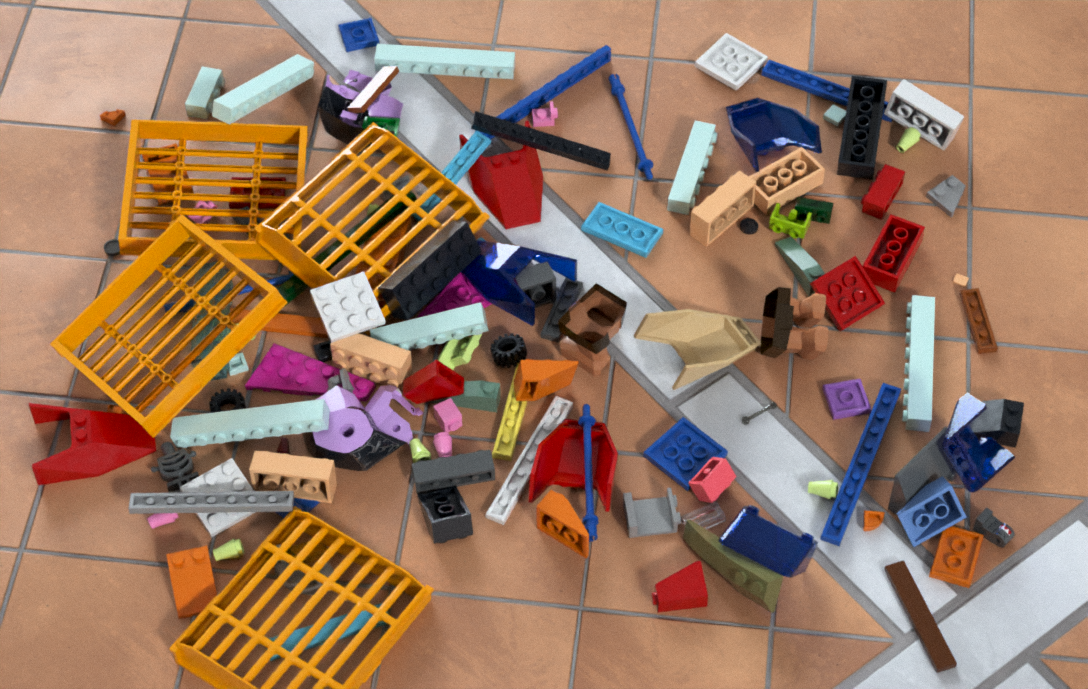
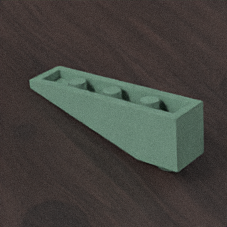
[775,237,825,297]
[430,380,501,413]

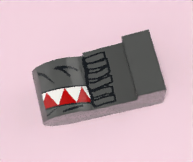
[973,507,1015,548]

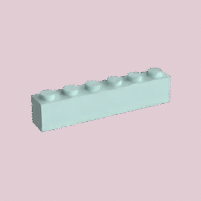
[667,121,718,215]
[370,302,489,350]

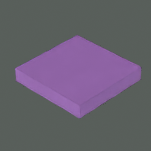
[822,379,871,420]

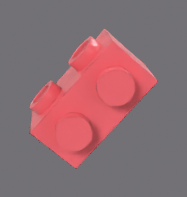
[688,457,737,503]

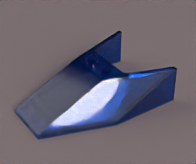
[726,98,822,172]
[461,240,577,326]

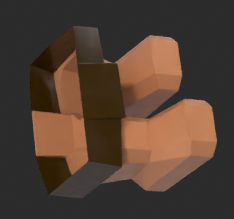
[558,283,627,376]
[761,287,829,360]

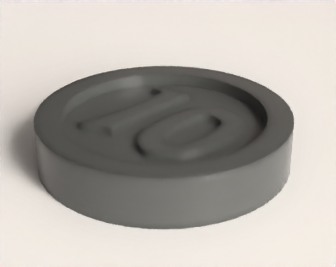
[104,239,120,256]

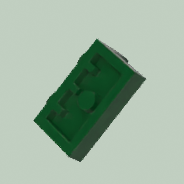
[795,197,833,224]

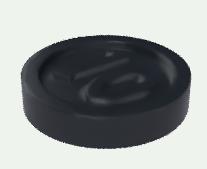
[740,218,758,235]

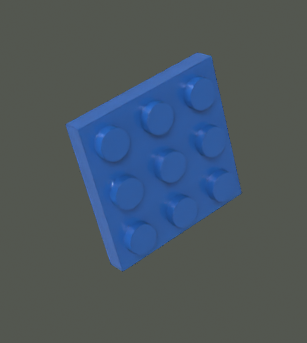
[643,417,728,491]

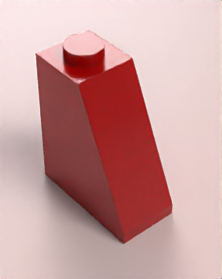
[403,360,464,404]
[651,560,708,613]

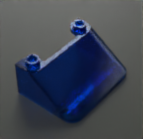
[942,393,1015,492]
[718,505,819,578]

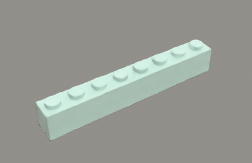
[374,44,515,79]
[212,54,314,125]
[902,295,935,432]
[170,399,330,448]

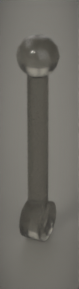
[742,401,777,425]

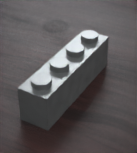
[412,450,495,494]

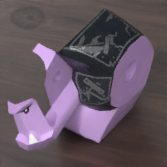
[318,70,403,146]
[302,385,424,471]

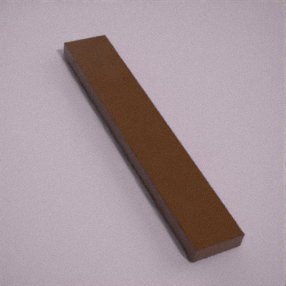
[884,560,957,673]

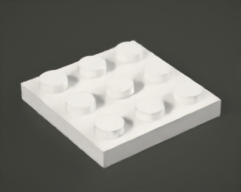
[695,33,768,91]
[310,272,386,343]
[180,458,256,538]

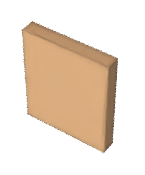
[953,274,969,287]

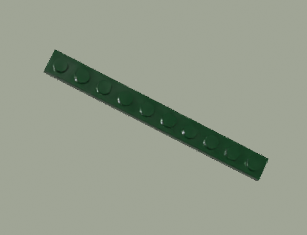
[277,188,417,307]

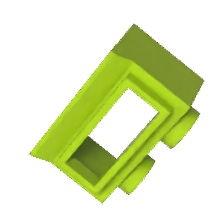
[769,203,812,239]

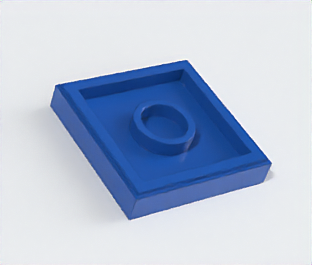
[338,18,380,52]

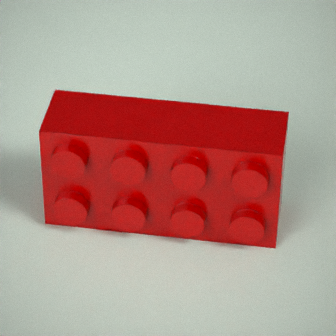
[862,214,925,293]

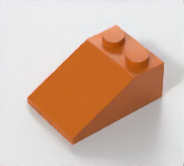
[536,490,589,558]
[166,546,217,619]

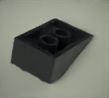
[957,399,1024,448]
[417,485,473,544]

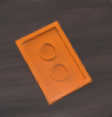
[929,526,984,588]

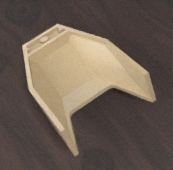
[633,309,761,390]

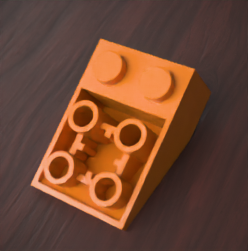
[142,143,194,205]
[514,359,578,401]

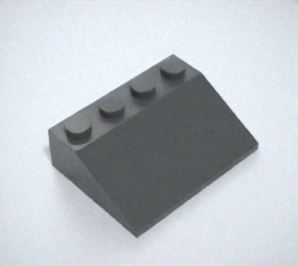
[888,426,959,515]

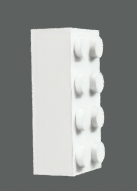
[884,79,965,151]

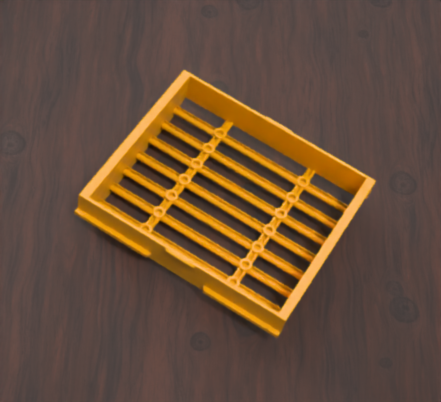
[118,119,308,260]
[254,122,490,336]
[50,214,288,438]
[169,506,434,689]

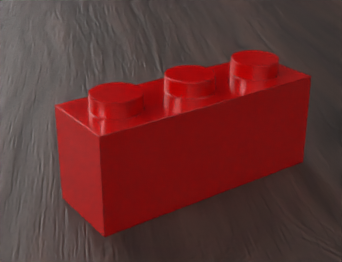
[861,164,905,220]

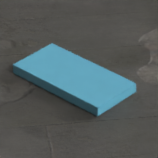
[581,202,663,258]

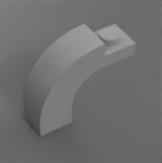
[274,544,338,595]

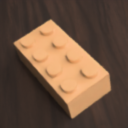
[749,147,825,216]
[690,171,756,247]
[330,333,413,391]
[249,451,337,504]

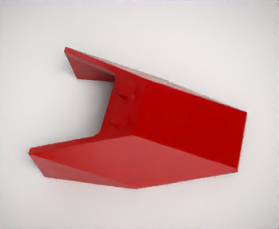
[459,120,543,230]
[29,403,157,485]
[529,419,618,512]

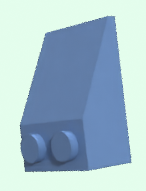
[897,476,967,547]

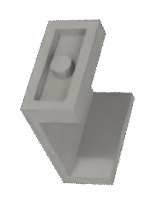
[623,488,681,538]

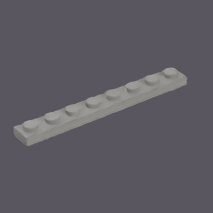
[128,491,294,514]

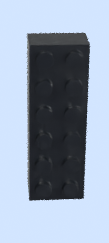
[837,76,887,180]
[378,220,482,320]

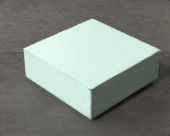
[823,104,846,127]
[226,352,249,376]

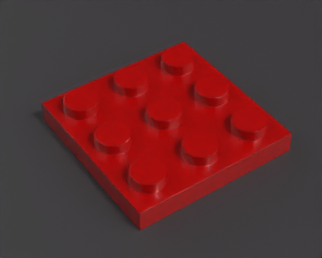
[810,255,886,332]

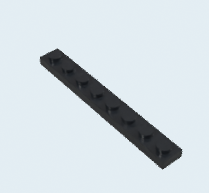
[471,111,611,171]

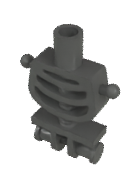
[151,442,199,493]

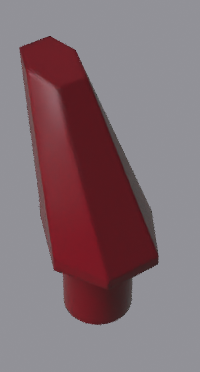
[276,437,290,455]

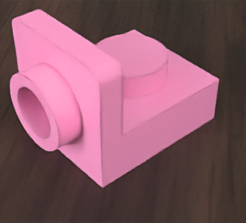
[532,101,558,127]
[188,201,218,224]

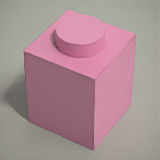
[433,398,462,433]

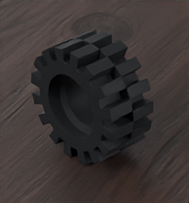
[490,333,527,368]
[209,388,246,413]

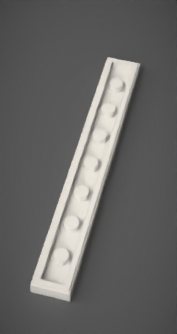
[486,396,573,525]

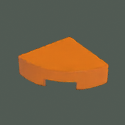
[100,109,126,126]
[107,404,127,414]
[863,510,885,531]

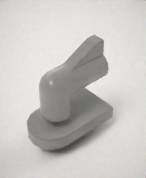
[327,368,355,393]

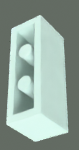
[185,67,225,119]

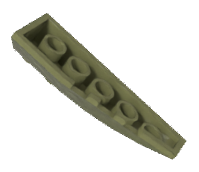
[683,519,784,613]

